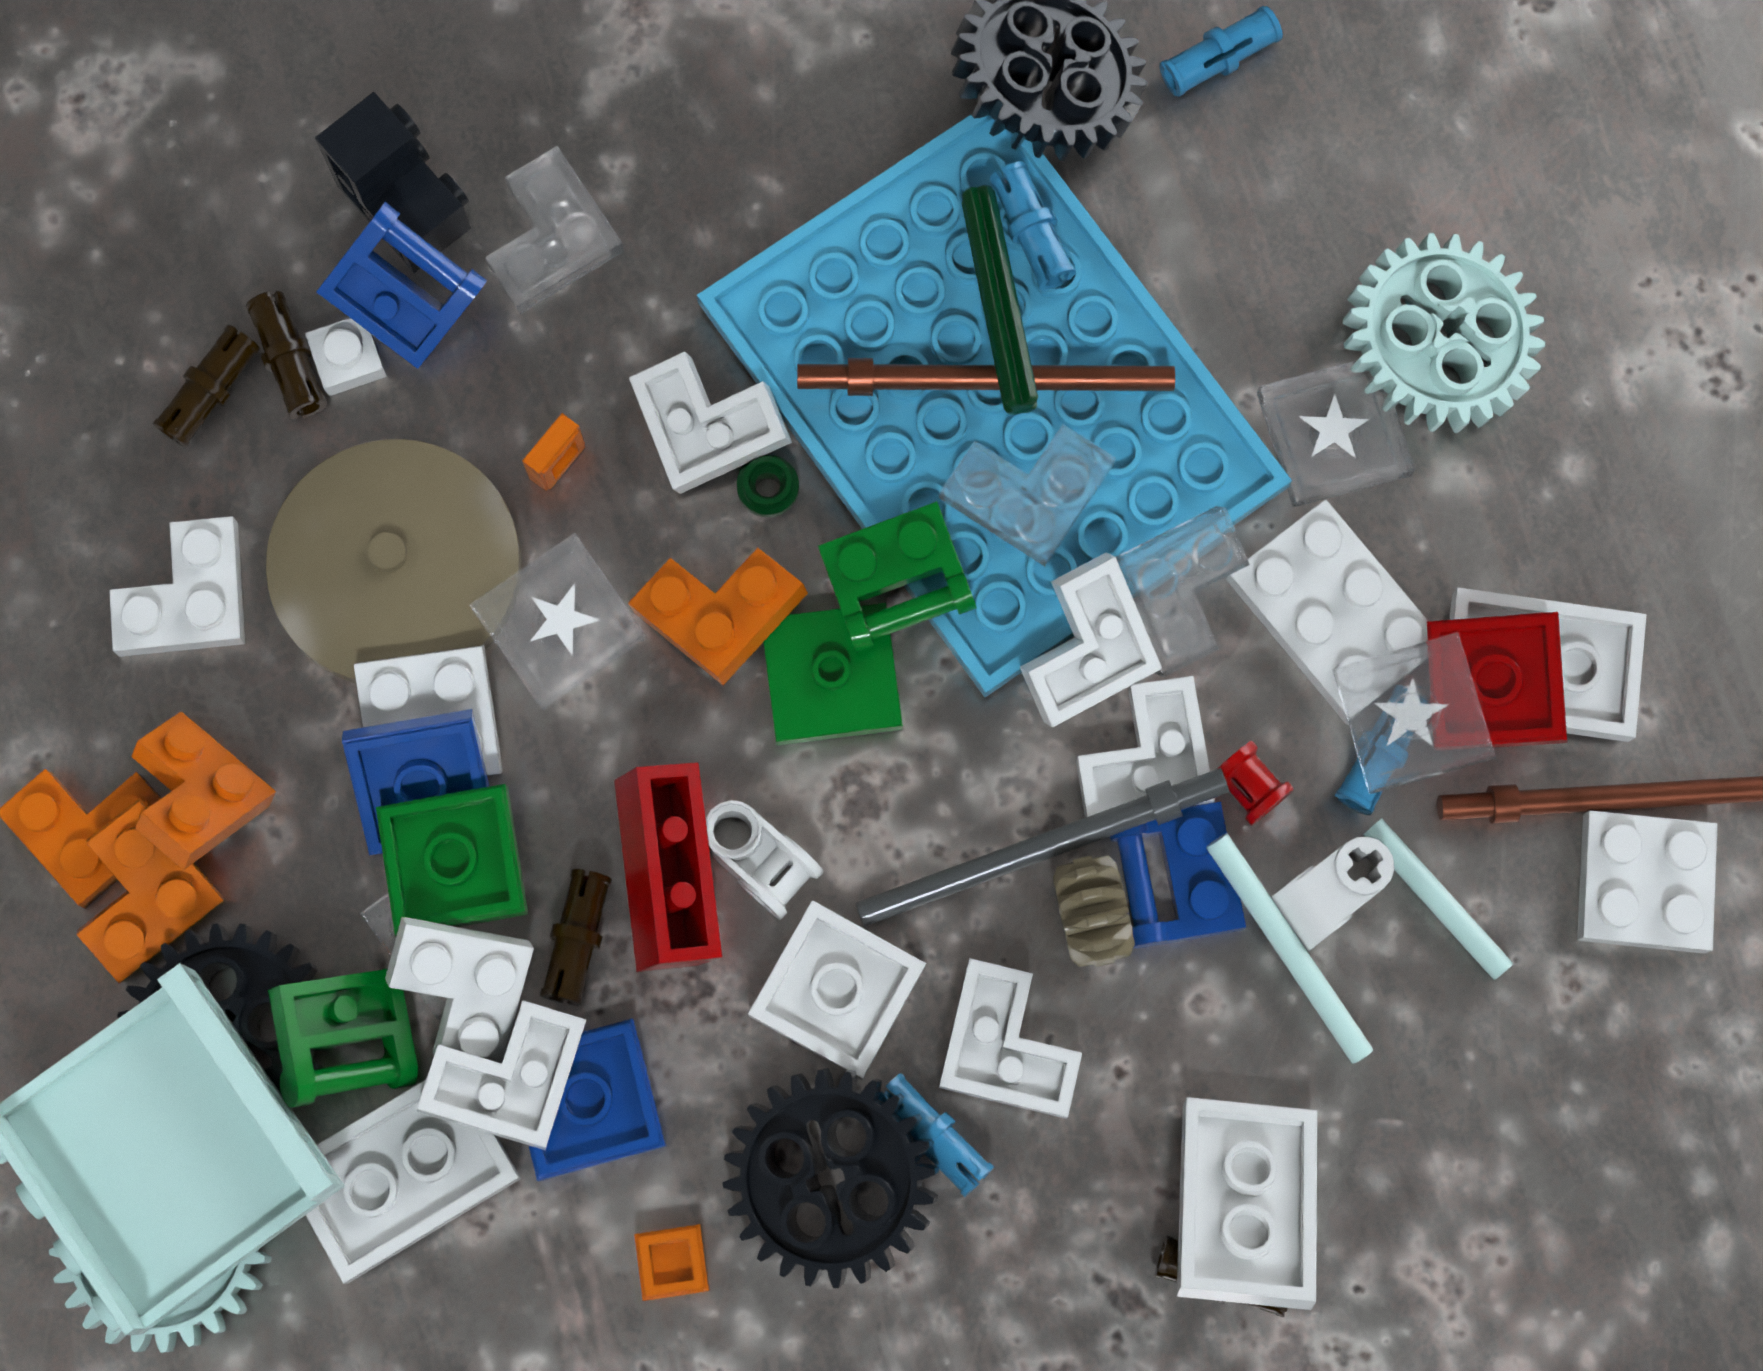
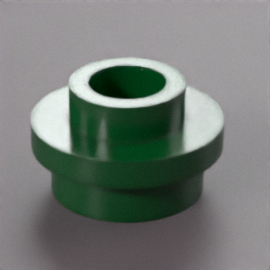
[737,455,799,517]

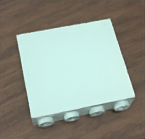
[0,963,345,1336]

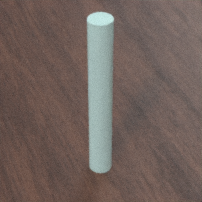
[1363,818,1513,980]

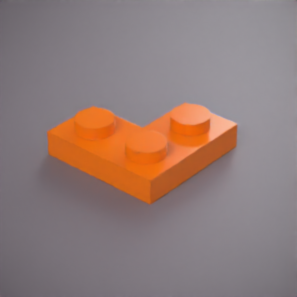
[628,547,808,686]
[131,712,276,870]
[0,769,162,909]
[76,798,223,983]

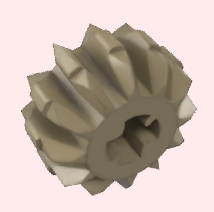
[1053,855,1135,967]

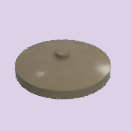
[266,439,522,684]

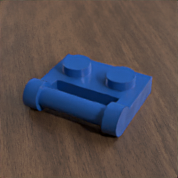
[316,202,487,369]
[1110,802,1246,949]

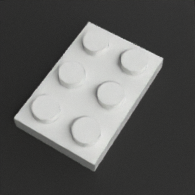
[1226,499,1429,725]
[1450,587,1647,742]
[306,1080,521,1284]
[1177,1097,1317,1310]

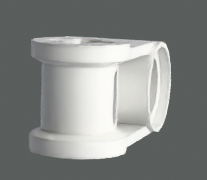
[706,800,824,920]
[1271,837,1394,952]

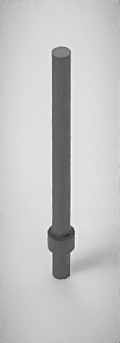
[856,768,1229,926]

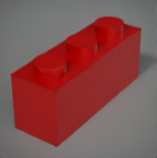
[614,762,722,972]

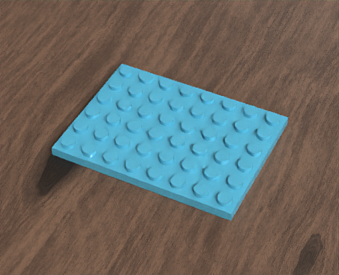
[697,115,1292,698]

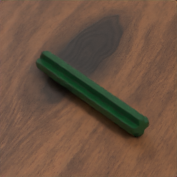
[962,185,1038,415]

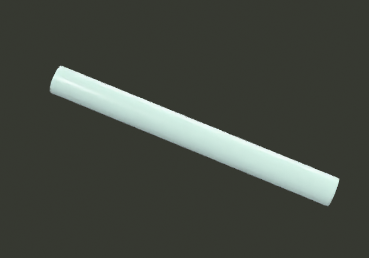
[1206,833,1374,1064]

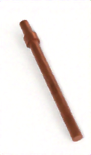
[797,358,1175,396]
[1437,776,1763,824]

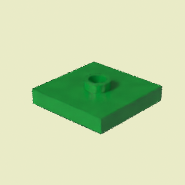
[764,603,903,746]
[376,784,528,936]

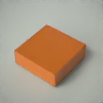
[522,413,585,491]
[634,1224,710,1301]

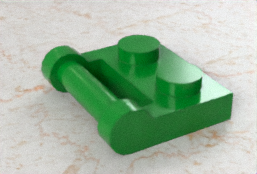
[818,501,977,653]
[268,969,418,1108]

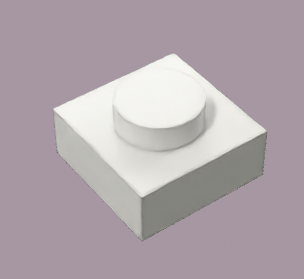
[305,318,387,397]

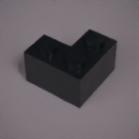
[315,92,471,273]

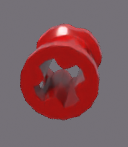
[1217,740,1294,826]

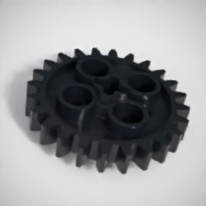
[951,0,1148,161]
[117,923,334,1093]
[722,1068,939,1288]

